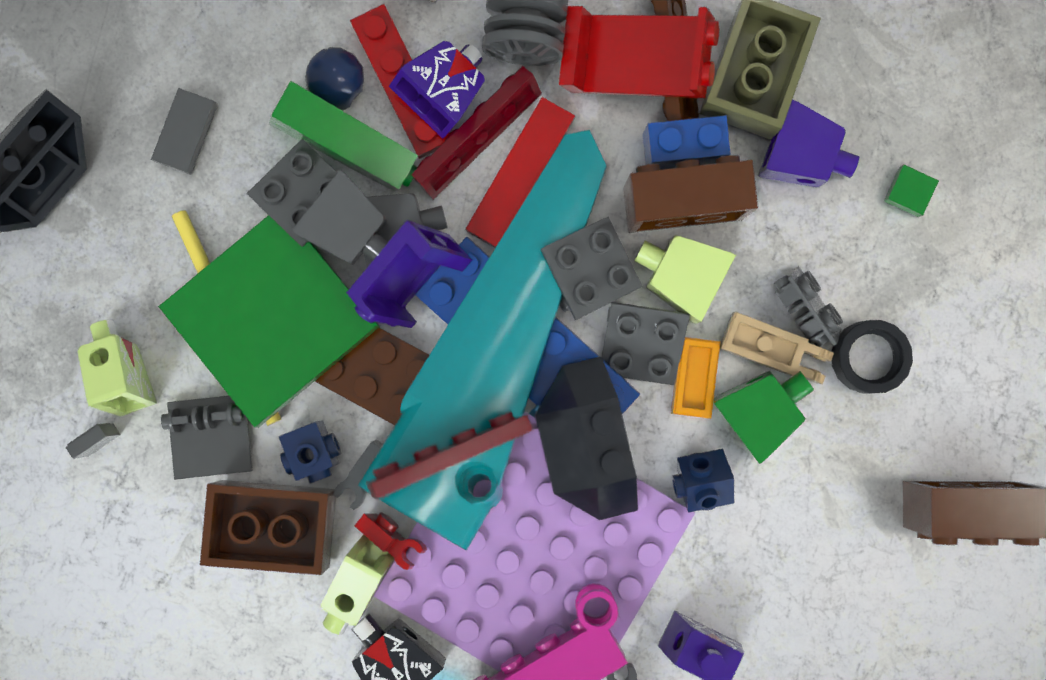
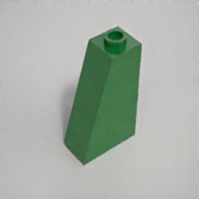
[269,80,418,191]

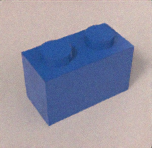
[643,116,731,170]

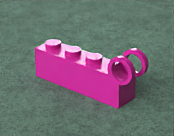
[474,583,628,680]

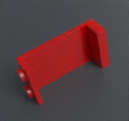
[559,6,720,98]

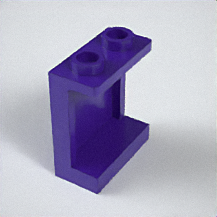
[346,220,472,328]

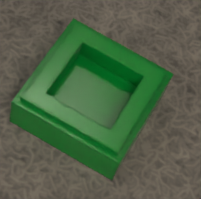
[884,165,939,217]

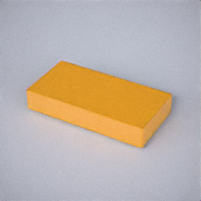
[671,337,720,419]

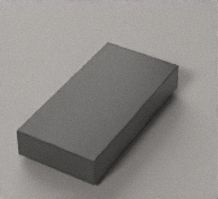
[151,88,218,175]

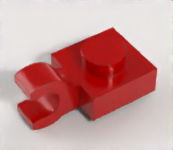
[354,512,427,570]

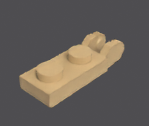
[720,312,834,384]

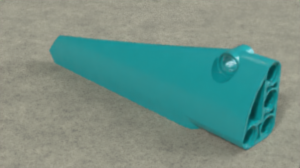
[358,130,607,551]

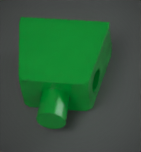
[713,371,814,464]

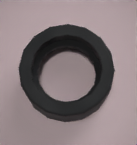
[831,320,913,394]

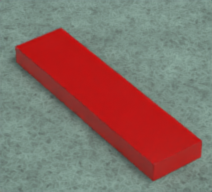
[465,97,575,248]

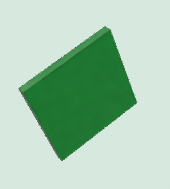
[158,215,380,428]

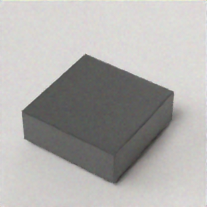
[65,423,121,459]

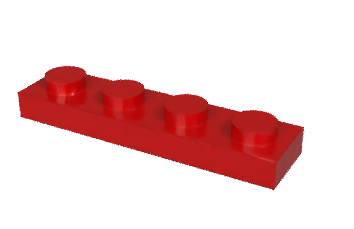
[350,4,449,159]

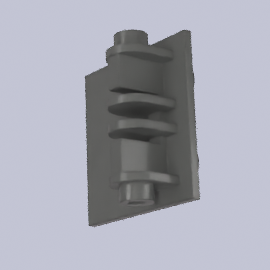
[246,139,337,247]
[540,217,643,320]
[774,266,843,347]
[602,302,690,385]
[161,396,253,480]

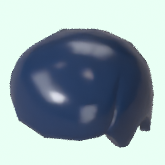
[305,47,364,110]

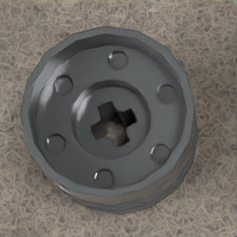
[482,0,568,66]

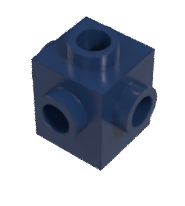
[278,420,341,484]
[672,449,734,513]

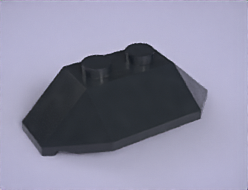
[0,89,87,232]
[535,356,638,520]

